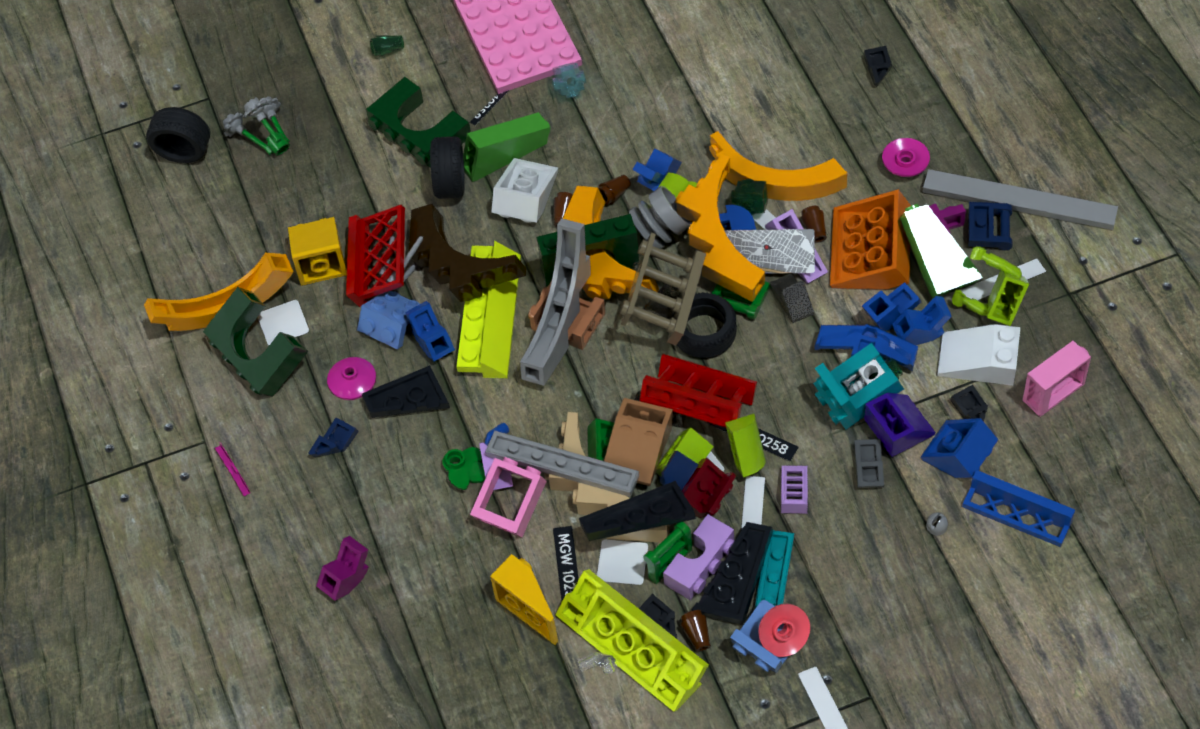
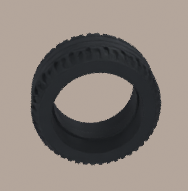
[146,107,210,163]
[430,136,465,199]
[672,292,737,359]

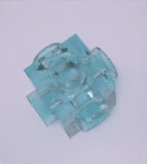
[552,62,586,98]

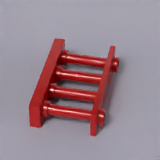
[639,354,757,427]

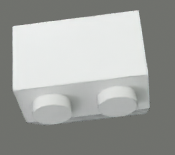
[491,158,558,223]
[937,324,1020,386]

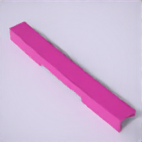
[214,442,250,496]

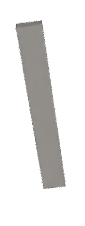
[923,169,1118,230]

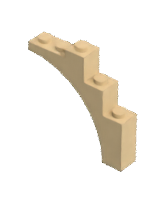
[545,412,670,543]

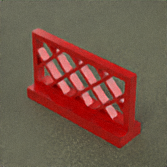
[346,205,405,307]

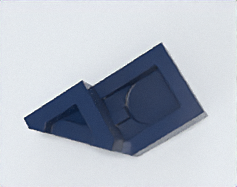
[308,418,359,457]
[659,451,698,491]

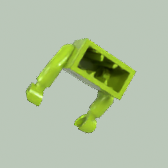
[952,246,1029,326]

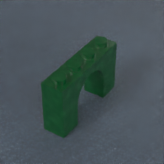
[366,77,471,168]
[536,214,639,287]
[203,287,308,397]

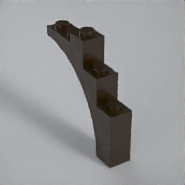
[409,204,526,302]

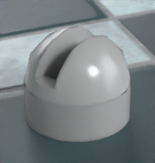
[926,512,948,536]

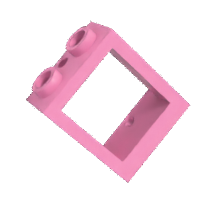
[1022,341,1091,417]
[470,457,547,538]

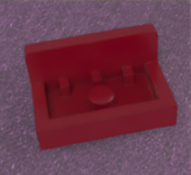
[682,458,736,518]

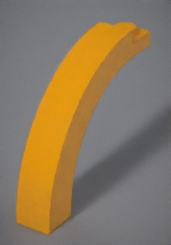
[709,131,847,201]
[144,252,293,331]

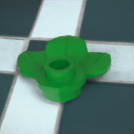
[442,447,486,490]

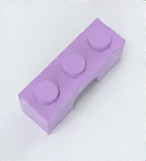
[663,515,735,600]

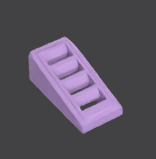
[781,466,808,514]

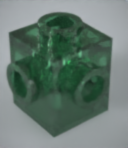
[731,179,768,215]

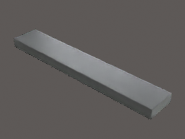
[485,431,639,497]

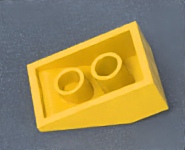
[490,554,558,645]

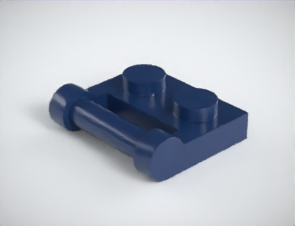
[968,202,1013,251]

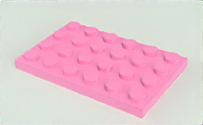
[453,0,582,94]

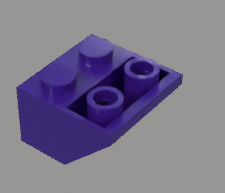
[864,393,936,457]

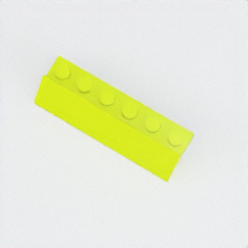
[457,240,521,378]
[555,569,709,712]

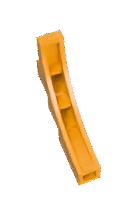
[675,153,765,302]
[563,186,659,299]

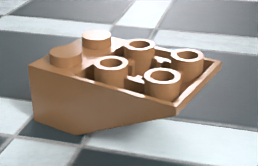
[604,398,673,486]

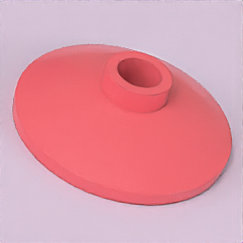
[758,604,810,657]

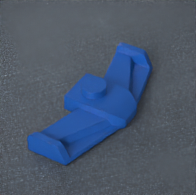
[815,324,918,372]

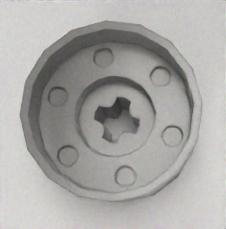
[629,186,692,249]

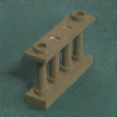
[619,232,706,345]

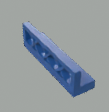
[962,470,1075,547]

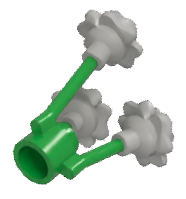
[223,96,290,156]

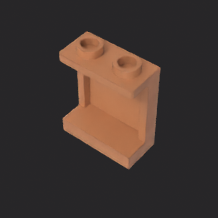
[528,281,606,350]

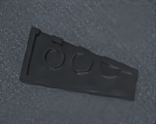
[579,481,696,541]
[692,522,773,625]

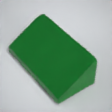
[587,418,614,461]

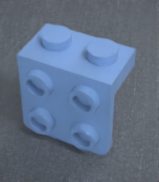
[357,291,420,349]
[730,600,789,674]

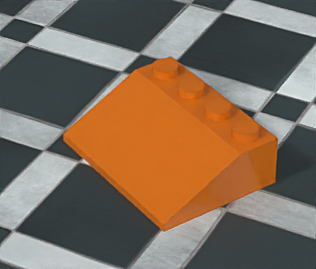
[830,189,911,289]

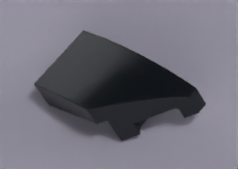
[863,46,892,86]
[950,384,988,421]
[639,593,677,639]

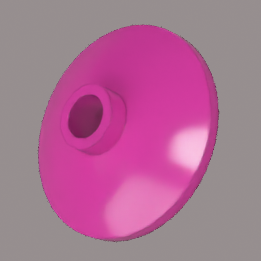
[882,138,930,177]
[327,357,376,400]

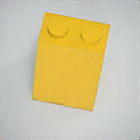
[288,217,347,286]

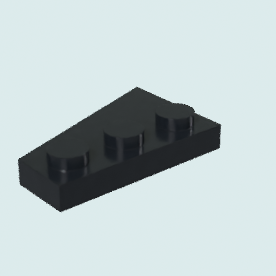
[361,365,450,418]

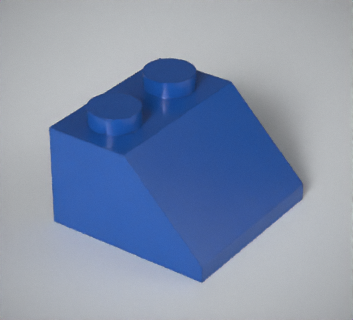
[921,418,998,478]

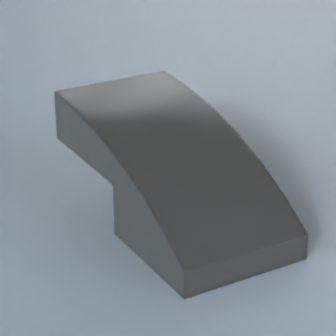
[854,439,884,488]

